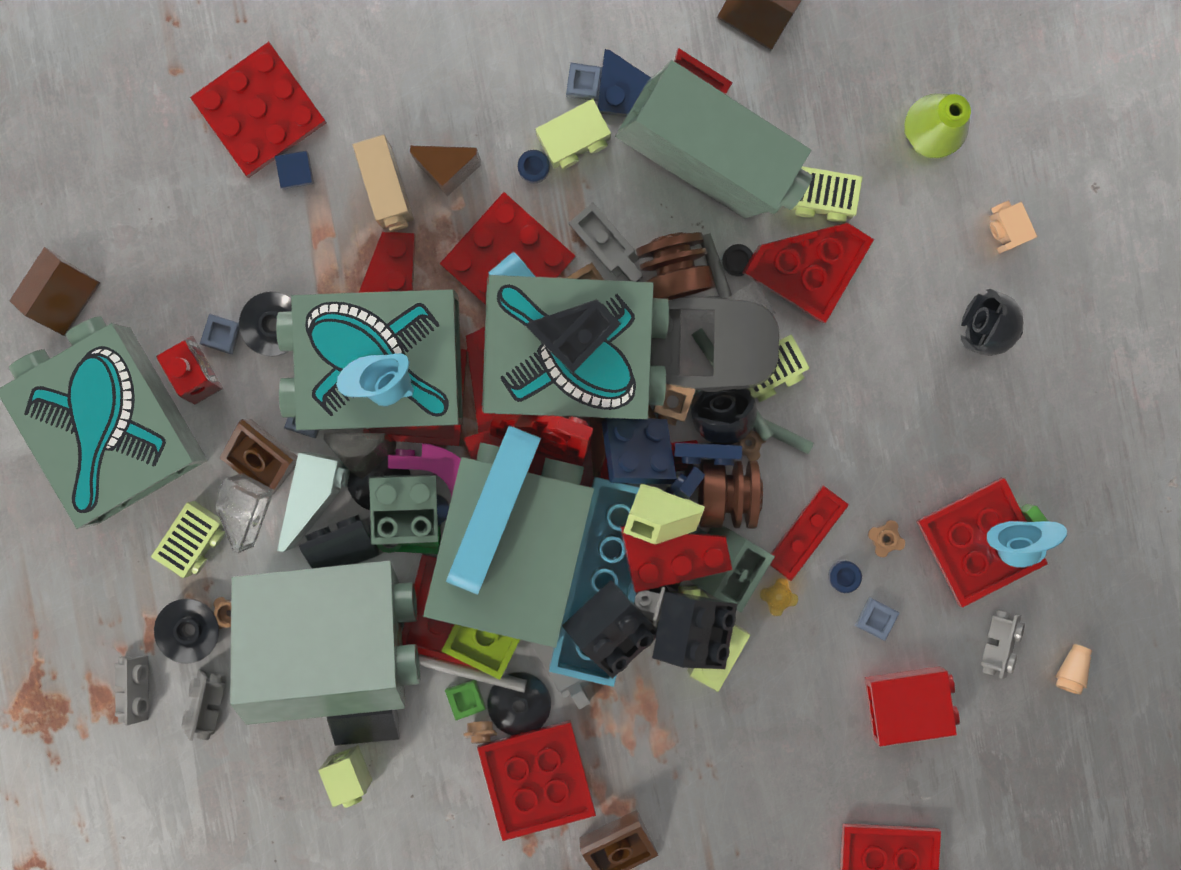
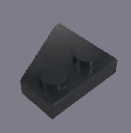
[525,299,621,373]

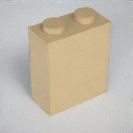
[352,135,414,232]

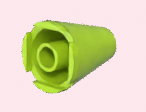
[904,93,971,158]

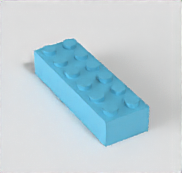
[549,476,640,687]

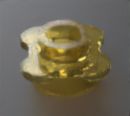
[760,578,798,616]

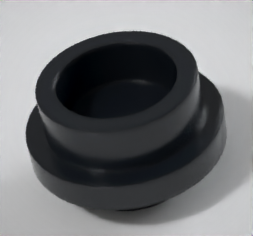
[722,244,753,277]

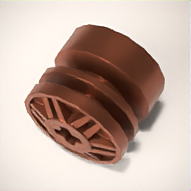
[636,232,715,301]
[698,460,763,529]

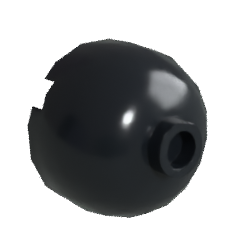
[961,289,1024,356]
[690,388,757,445]

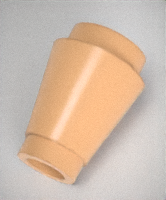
[1055,644,1092,695]

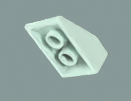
[277,452,350,552]

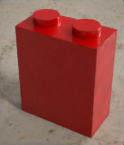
[865,666,960,747]

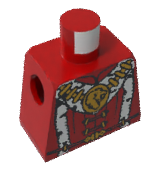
[156,336,223,405]

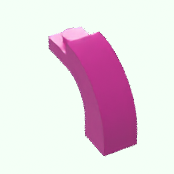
[388,444,461,498]

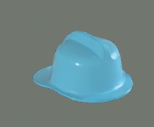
[336,353,414,406]
[987,521,1067,567]

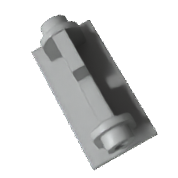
[635,587,665,628]
[980,610,1025,679]
[115,656,149,725]
[181,669,225,741]

